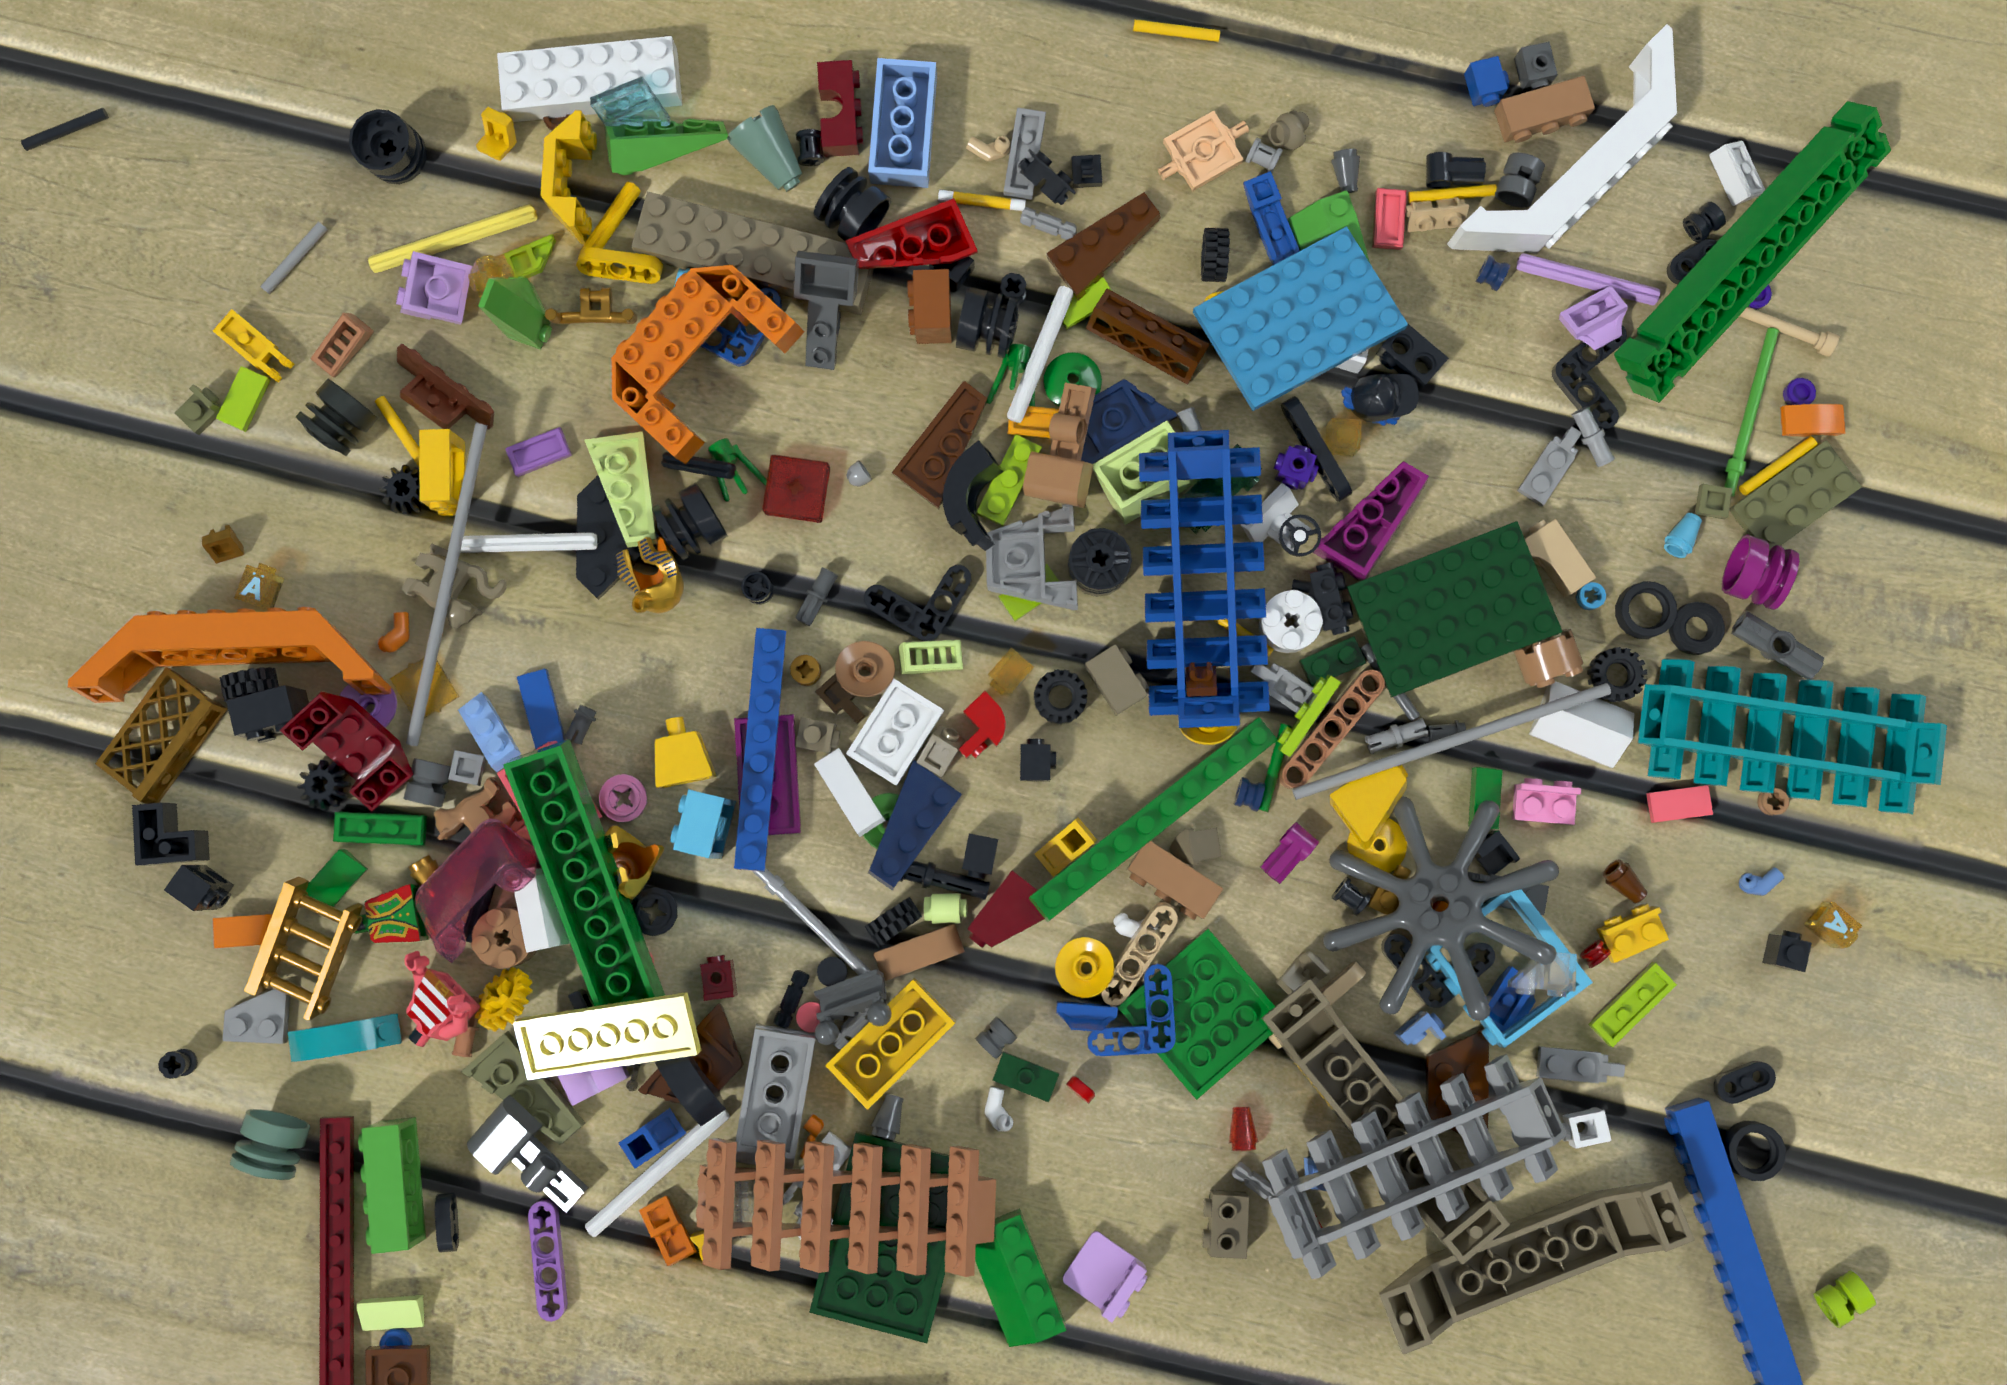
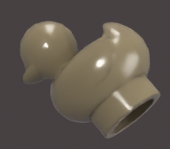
[1268,110,1309,150]

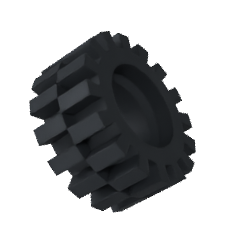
[1201,228,1230,282]
[1587,647,1647,702]
[219,667,279,702]
[1034,669,1088,724]
[865,897,923,947]

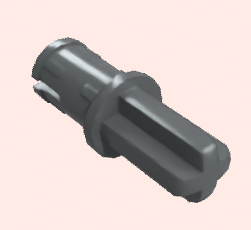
[796,567,838,626]

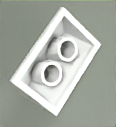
[1529,681,1634,768]

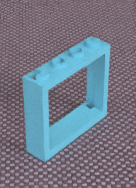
[1425,889,1593,1048]

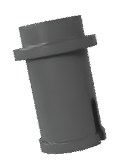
[564,705,596,745]
[1427,720,1466,742]

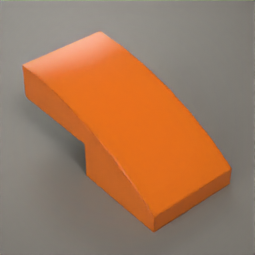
[1780,404,1845,437]
[213,914,272,948]
[639,1196,697,1266]

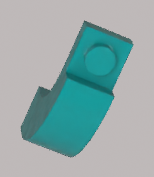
[288,1013,402,1062]

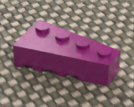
[1313,461,1429,581]

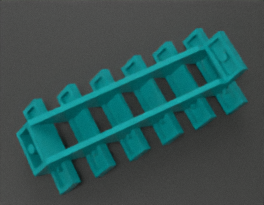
[1638,659,1947,815]

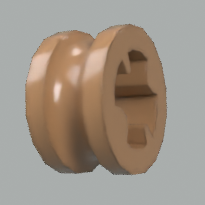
[1757,788,1789,815]

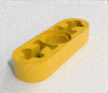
[576,247,663,284]

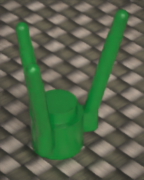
[987,344,1035,407]
[708,438,770,502]

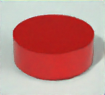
[1066,1076,1096,1104]

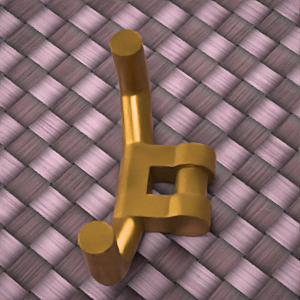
[545,288,637,324]

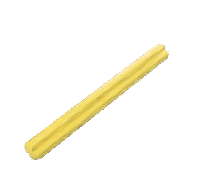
[368,204,538,273]

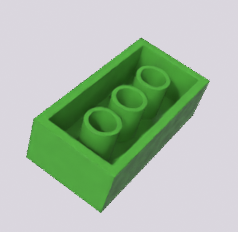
[358,1117,426,1254]

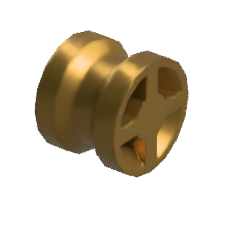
[790,655,822,686]

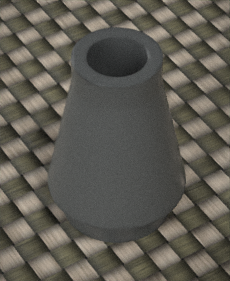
[1331,149,1360,194]
[871,1093,904,1141]

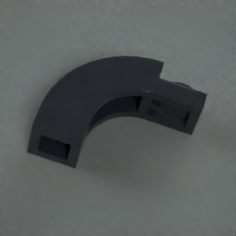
[943,440,1003,551]
[654,1056,726,1126]

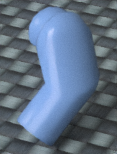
[1739,867,1785,896]

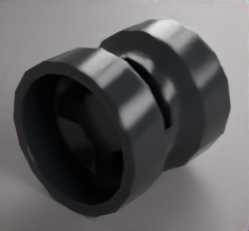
[1683,202,1726,243]
[741,572,774,605]

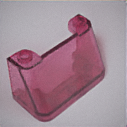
[415,819,537,963]

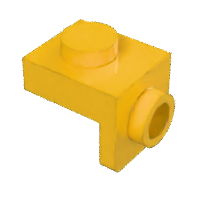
[476,107,517,161]

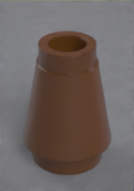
[1603,859,1648,904]

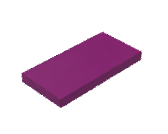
[734,714,801,835]

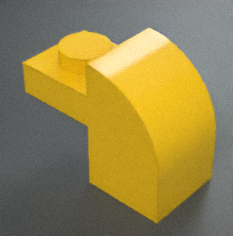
[1034,817,1097,877]

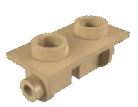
[1405,197,1469,232]

